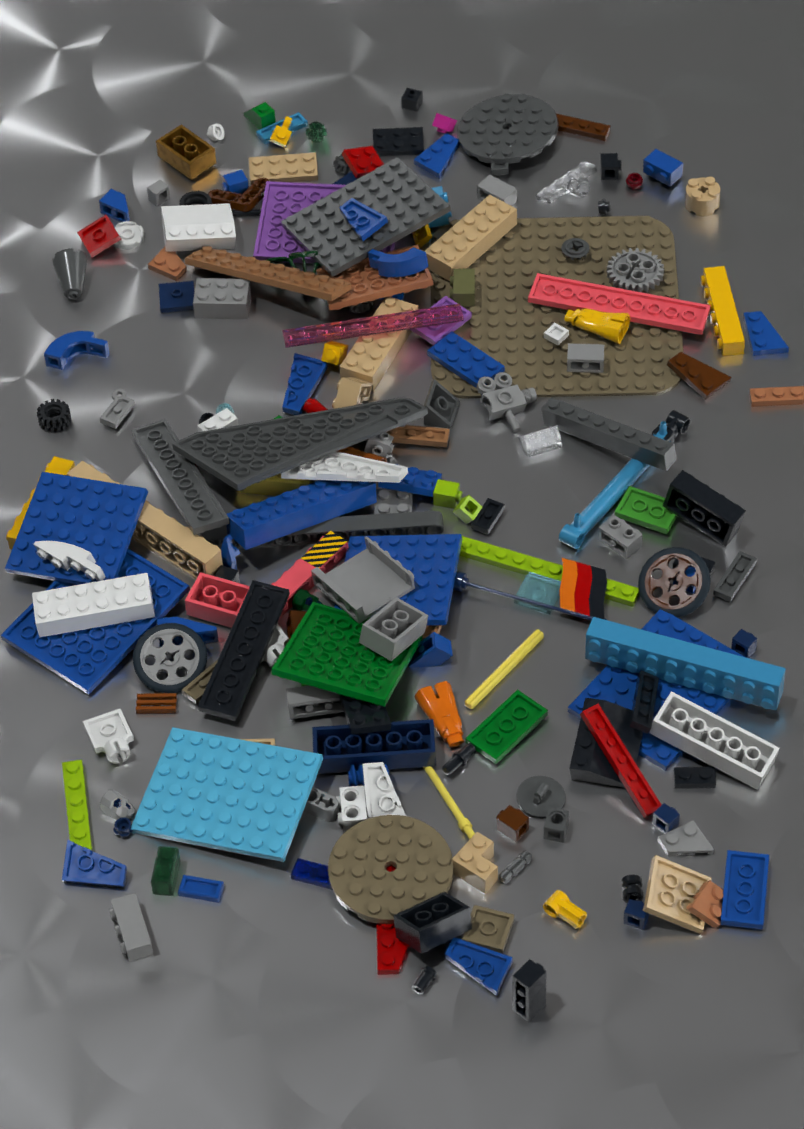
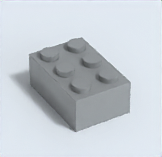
[193,278,251,319]
[359,597,428,661]

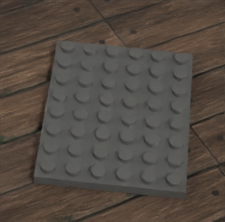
[281,157,451,277]

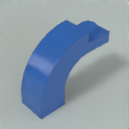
[44,331,110,370]

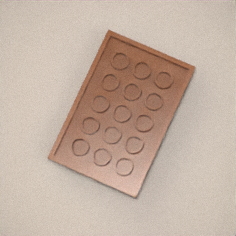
[316,244,434,311]

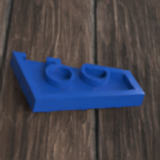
[414,133,460,179]
[339,198,388,241]
[743,311,789,356]
[62,839,127,887]
[445,938,513,996]

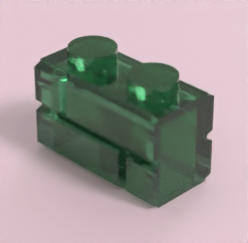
[151,846,181,896]

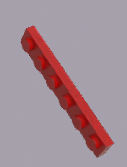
[580,703,661,818]

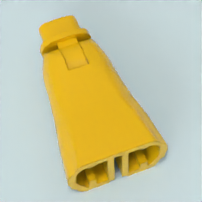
[564,308,630,344]

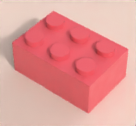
[185,572,250,628]

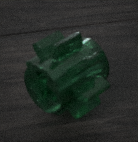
[306,122,327,143]

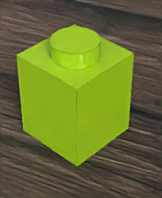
[433,479,463,509]

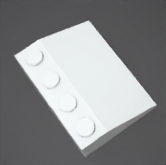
[161,203,236,252]

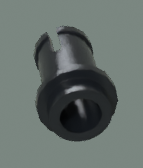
[412,966,436,994]

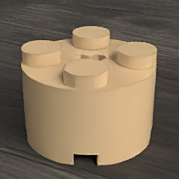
[685,176,721,216]

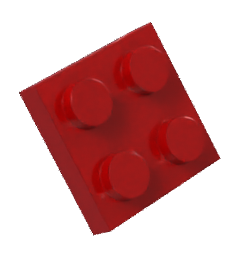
[342,146,384,178]
[77,214,122,257]

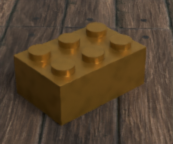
[156,125,216,180]

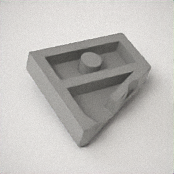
[658,820,714,857]

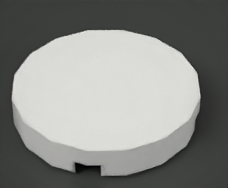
[113,221,145,249]

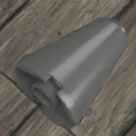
[52,249,87,299]

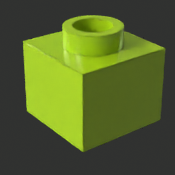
[453,495,482,524]

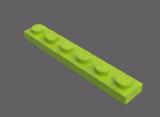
[62,760,92,850]

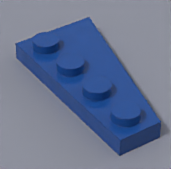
[282,353,328,415]

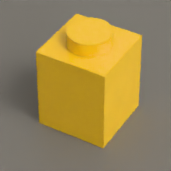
[321,341,349,365]

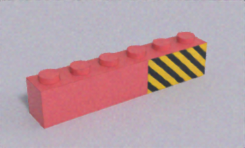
[271,531,348,619]

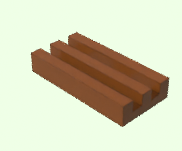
[136,693,177,714]

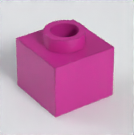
[432,113,457,134]

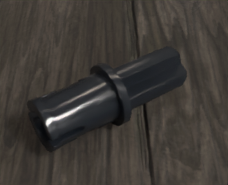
[442,743,476,775]

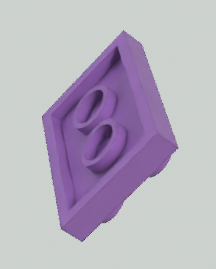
[409,296,472,345]

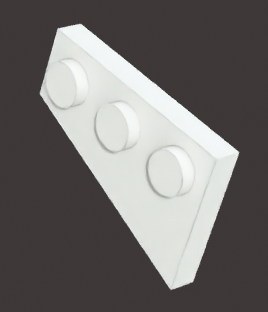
[362,762,406,819]

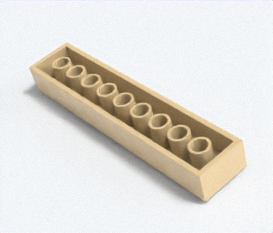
[67,461,223,580]

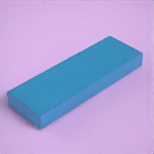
[256,112,308,145]

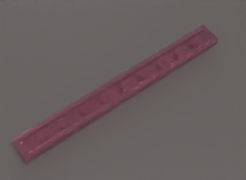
[282,304,464,348]

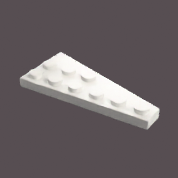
[281,451,408,483]

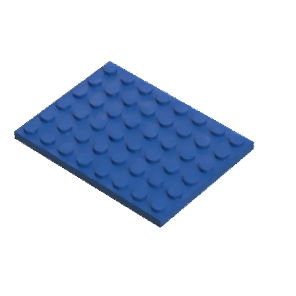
[1,549,190,695]
[568,609,745,771]

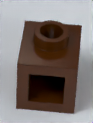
[496,805,529,842]

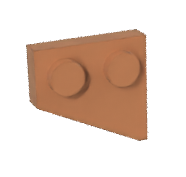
[148,247,187,281]
[686,880,724,928]

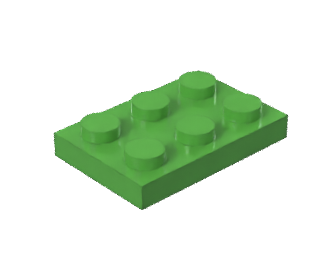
[614,486,677,534]

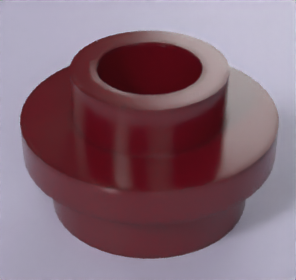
[626,173,643,188]

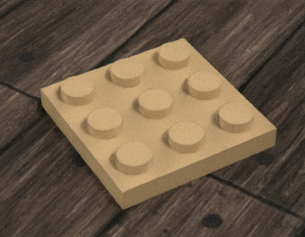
[643,855,712,934]

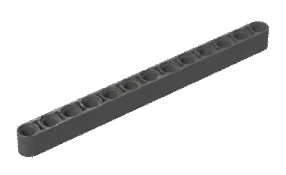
[199,511,444,549]

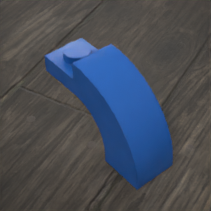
[368,247,429,277]

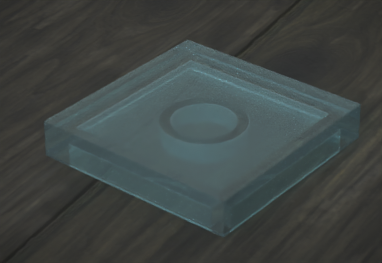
[514,571,561,615]

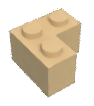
[332,377,373,409]
[452,832,498,894]

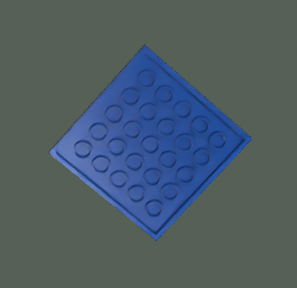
[5,472,148,585]
[334,534,462,625]

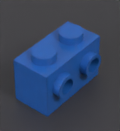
[643,149,683,187]

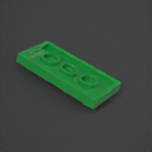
[465,689,548,764]

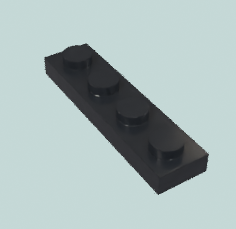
[629,670,659,734]

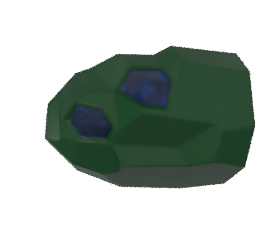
[292,589,324,612]

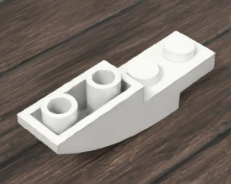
[33,541,106,581]

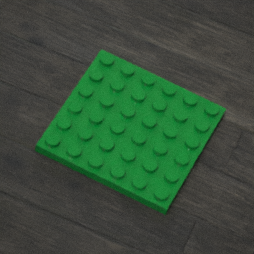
[271,602,423,707]

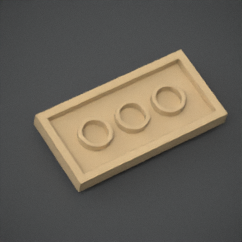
[249,152,318,185]

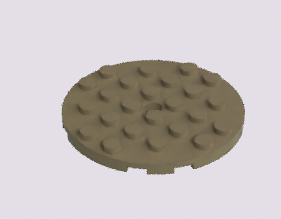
[328,815,454,924]

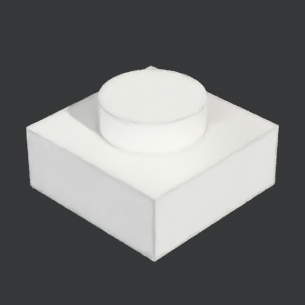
[544,323,569,345]

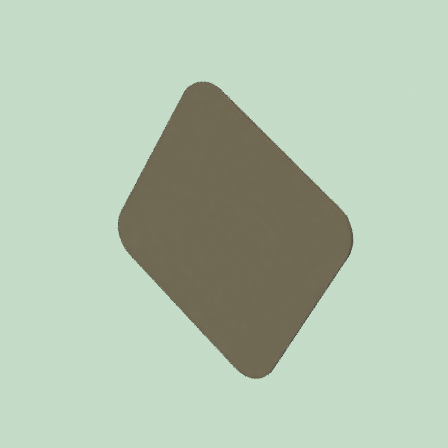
[430,216,683,399]

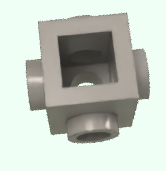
[364,432,395,458]

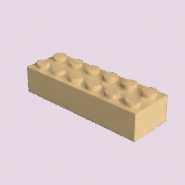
[425,194,517,281]
[340,297,419,392]

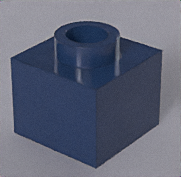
[731,629,758,658]
[653,803,680,833]
[623,899,649,930]

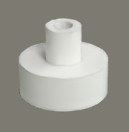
[207,123,224,142]

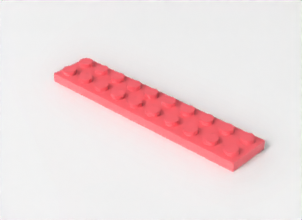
[528,273,711,335]

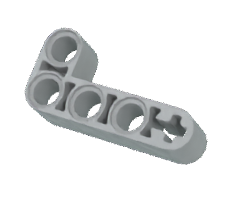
[304,787,339,822]

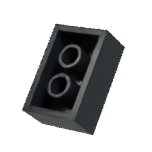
[393,891,472,954]

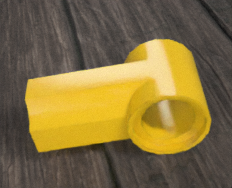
[542,890,587,928]

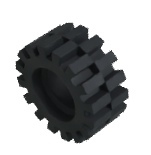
[37,399,71,433]

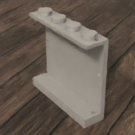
[311,536,415,624]

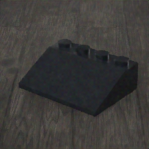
[569,698,643,787]

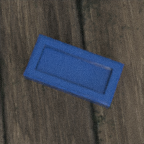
[178,875,224,903]

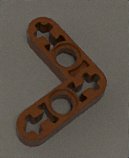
[208,178,269,212]

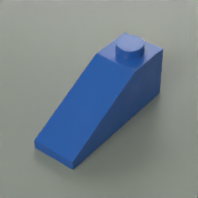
[157,617,219,647]

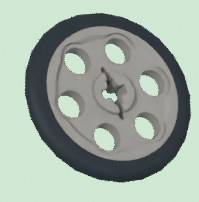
[133,623,207,693]

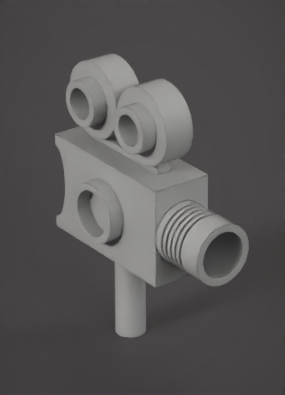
[477,372,537,432]

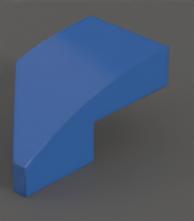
[221,534,241,570]

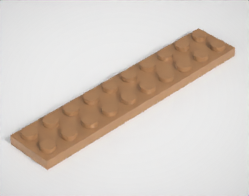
[185,246,351,301]

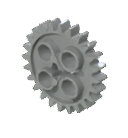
[607,248,664,292]

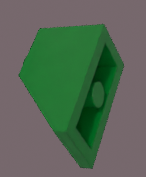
[243,102,276,130]

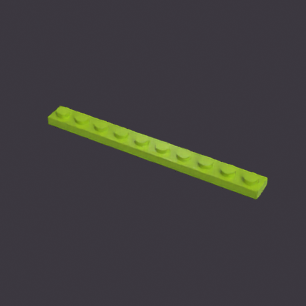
[459,536,639,607]

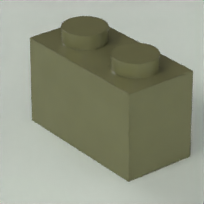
[450,269,475,306]

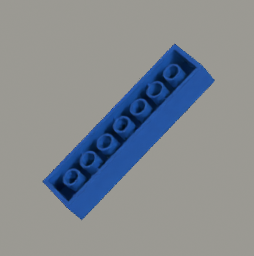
[226,480,377,550]

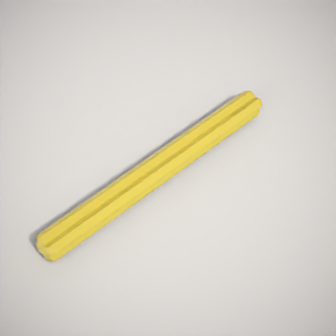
[465,629,544,710]

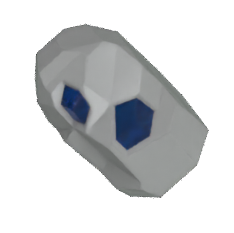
[100,790,135,820]

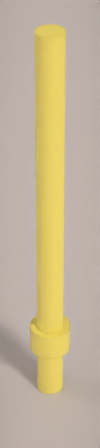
[423,766,475,840]

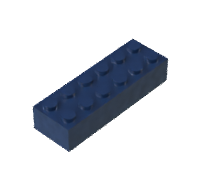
[312,719,436,774]

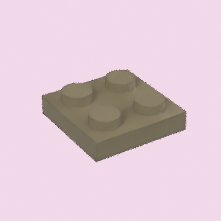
[462,905,515,954]

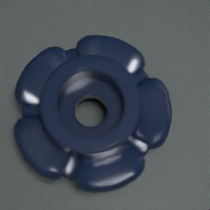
[113,817,133,837]

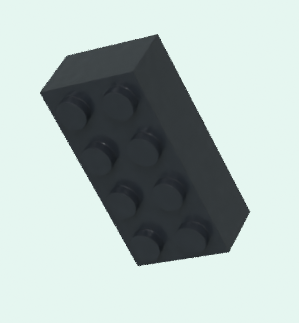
[663,470,746,547]

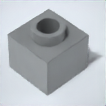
[147,180,170,207]

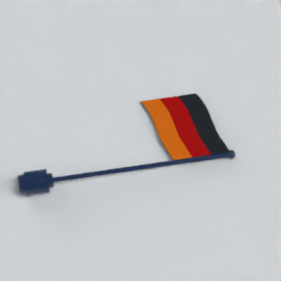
[453,558,607,621]

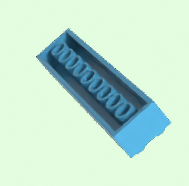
[585,617,786,711]

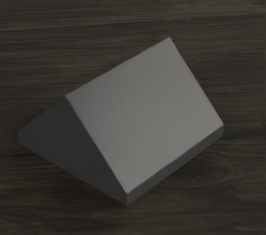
[424,379,460,429]

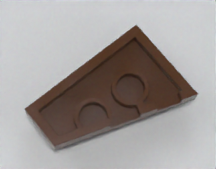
[667,352,732,400]

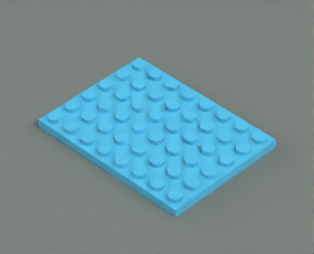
[131,727,323,862]

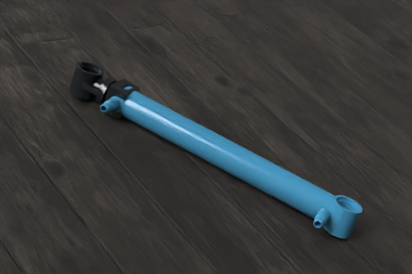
[558,410,691,549]

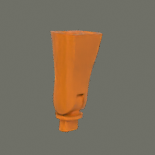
[415,681,464,748]

